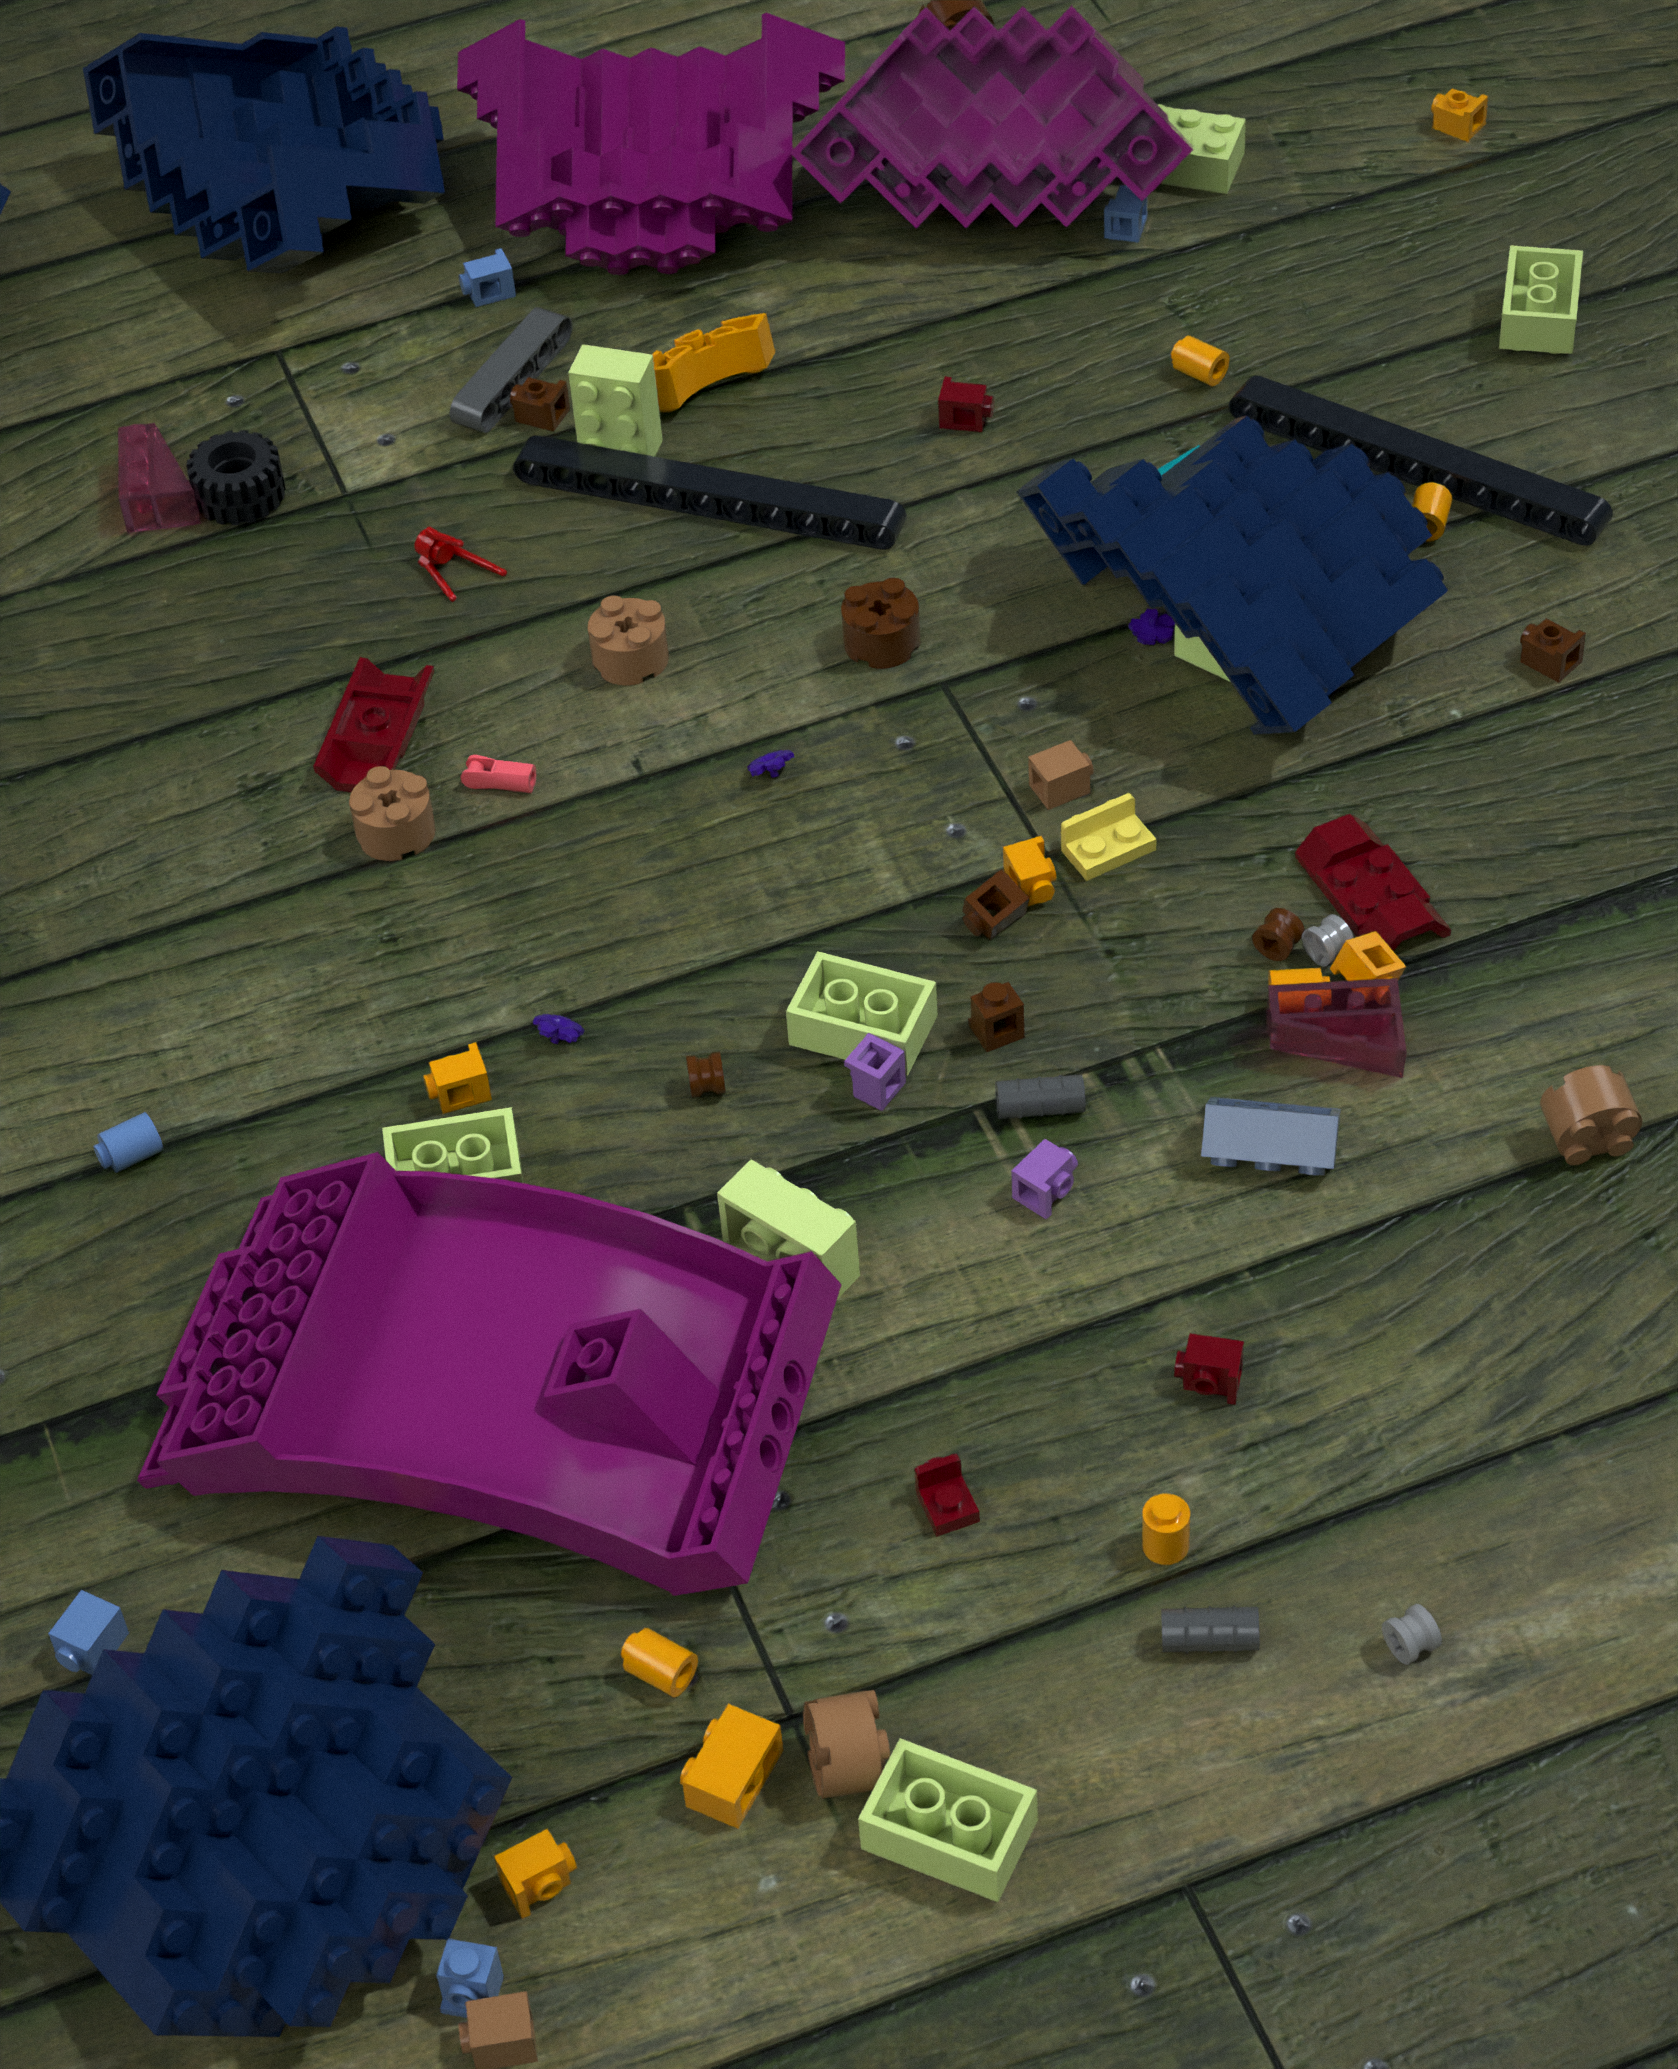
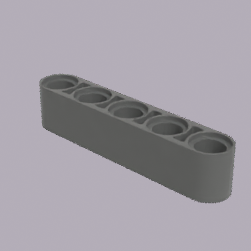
[450,307,572,433]

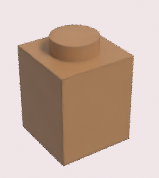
[1028,740,1094,810]
[459,1991,538,2069]

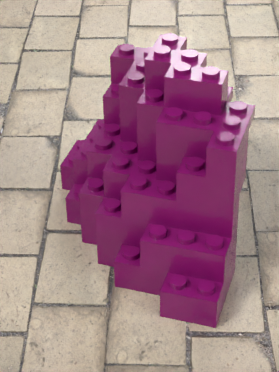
[790,5,1193,228]
[457,12,845,275]

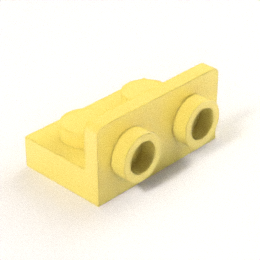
[1061,793,1156,881]

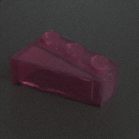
[118,423,201,533]
[1266,978,1407,1078]

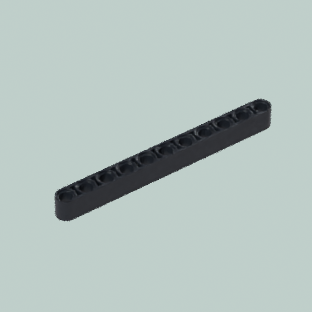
[1228,375,1613,546]
[513,435,907,550]

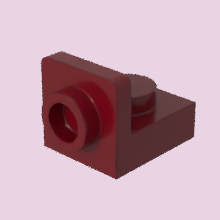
[914,1453,980,1537]

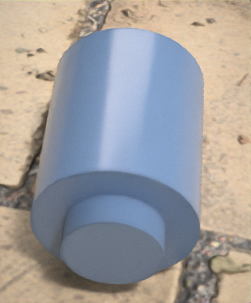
[93,1112,164,1173]

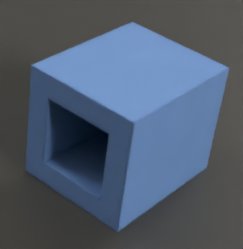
[48,1590,129,1675]

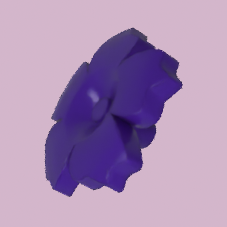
[1129,608,1175,645]
[747,750,795,778]
[533,1014,584,1044]

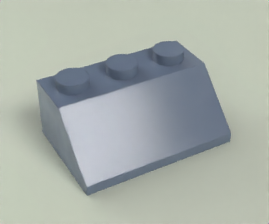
[1201,1097,1341,1175]

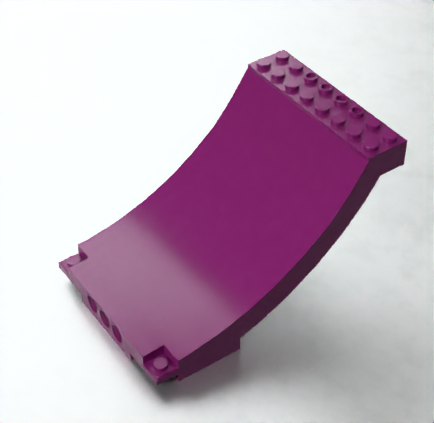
[137,1152,842,1596]

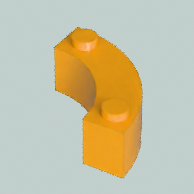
[652,313,775,413]

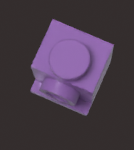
[844,1033,906,1111]
[1011,1139,1078,1219]

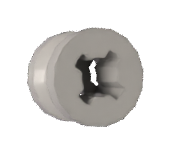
[1302,914,1354,967]
[1382,1604,1442,1665]

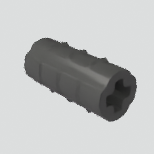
[995,1074,1086,1119]
[1161,1605,1260,1654]

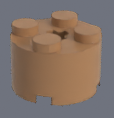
[588,596,669,685]
[349,766,436,861]
[1540,1065,1642,1166]
[803,1690,890,1799]

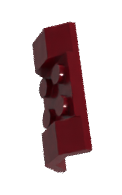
[313,657,435,792]
[1295,814,1451,951]

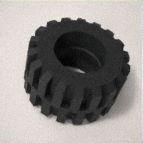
[186,430,286,525]

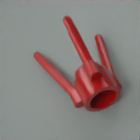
[415,526,507,602]

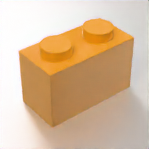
[680,1704,783,1829]

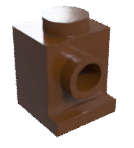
[510,377,570,432]
[1520,618,1586,683]
[962,869,1029,940]
[968,982,1025,1052]

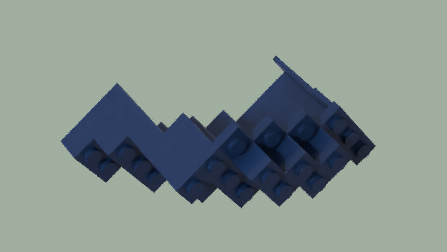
[83,26,445,274]
[1016,416,1448,735]
[0,1536,512,2037]

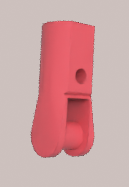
[460,755,536,794]

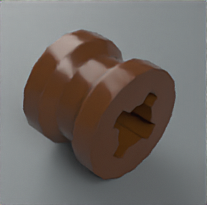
[1252,908,1305,961]
[686,1051,726,1098]

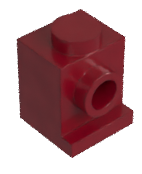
[938,376,994,432]
[1174,1333,1244,1405]

